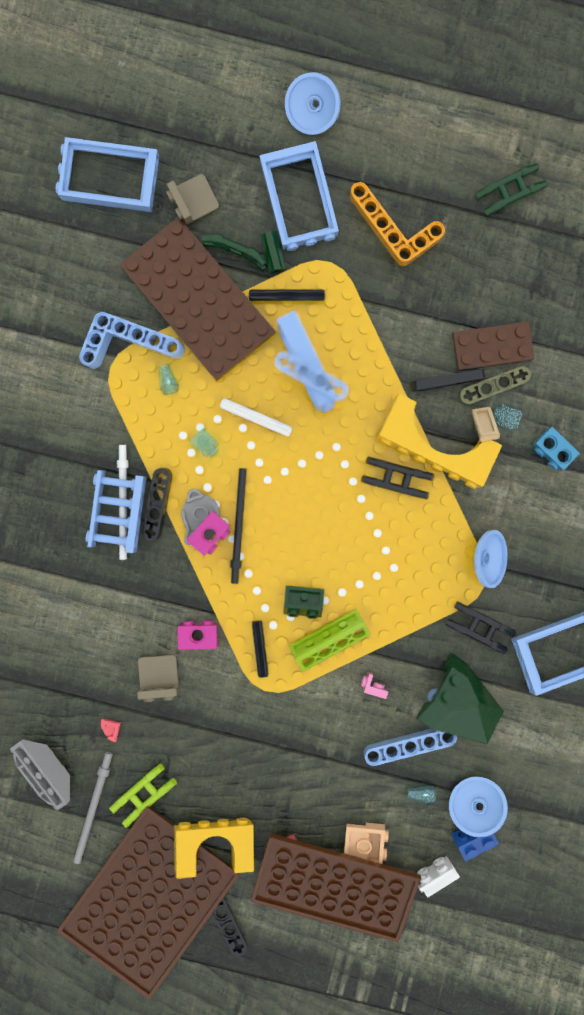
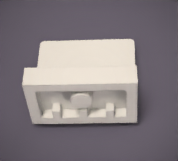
[417,856,460,898]

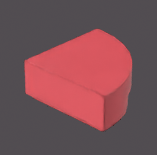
[101,718,121,742]

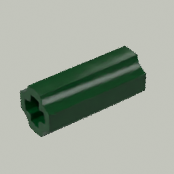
[260,231,286,274]

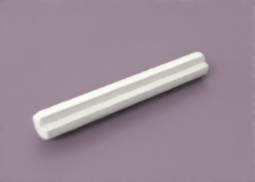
[220,398,292,436]

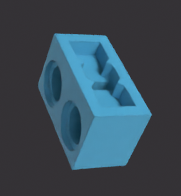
[532,427,580,471]

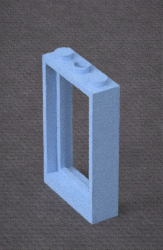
[56,137,159,212]
[260,141,339,251]
[277,311,336,413]
[511,612,584,696]

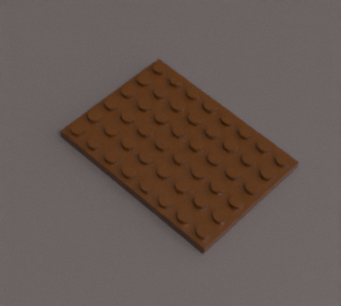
[56,806,240,1000]

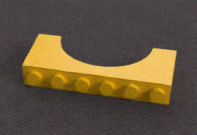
[376,393,502,489]

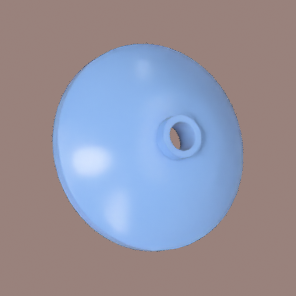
[285,73,341,135]
[473,530,507,588]
[449,777,508,837]

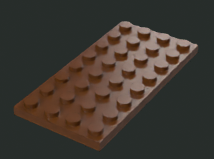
[119,217,276,382]
[250,833,421,942]

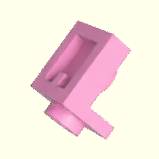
[361,672,388,699]

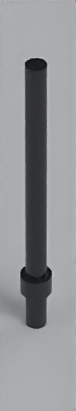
[230,468,247,584]

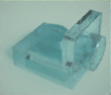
[493,404,523,430]
[190,428,220,458]

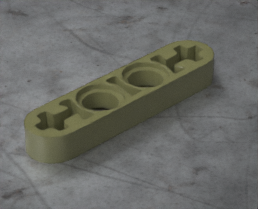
[459,366,531,405]

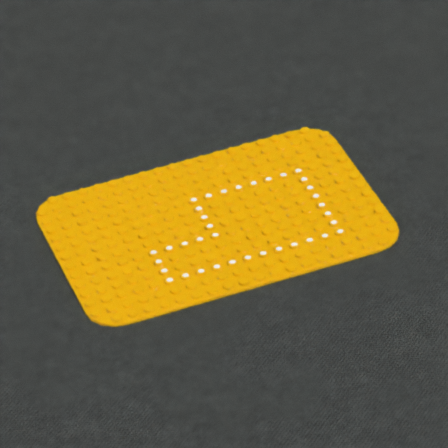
[108,260,484,693]

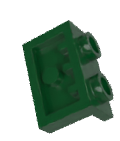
[283,586,324,619]

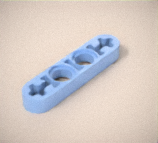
[275,352,348,401]

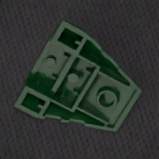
[416,653,504,744]

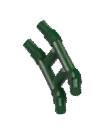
[476,163,548,216]
[202,233,267,272]

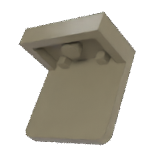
[166,174,219,225]
[137,655,179,702]

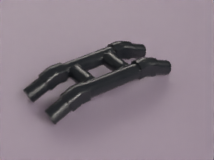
[361,456,434,500]
[445,601,516,654]

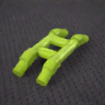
[109,764,177,828]

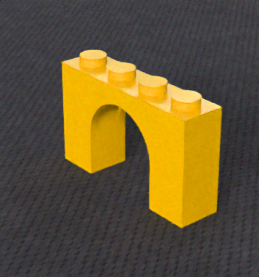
[174,818,254,878]

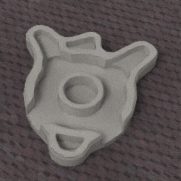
[181,489,231,545]

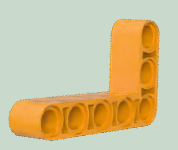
[350,182,445,266]

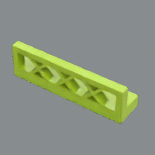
[289,609,370,672]

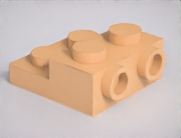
[344,823,389,864]

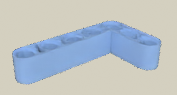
[79,312,185,369]
[363,688,457,766]

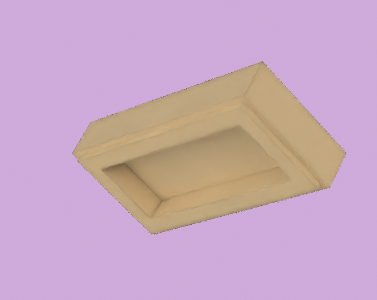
[471,407,500,442]

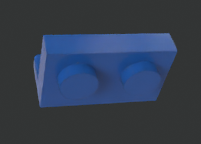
[452,830,499,861]

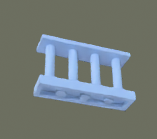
[86,470,147,553]

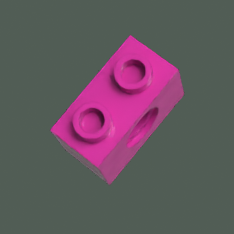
[186,511,231,556]
[178,620,218,650]

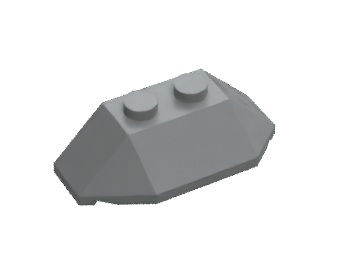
[10,739,70,810]

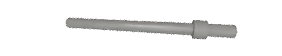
[73,752,113,864]

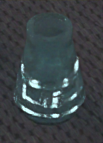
[158,364,179,395]
[408,785,435,805]

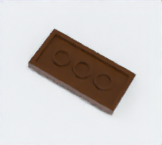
[452,321,534,371]

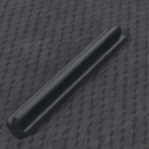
[249,289,325,301]

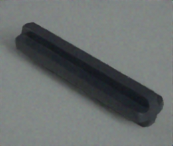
[252,620,268,678]

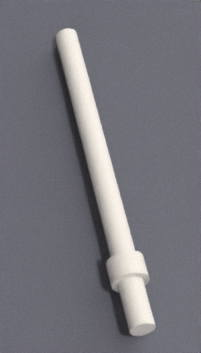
[117,445,128,560]

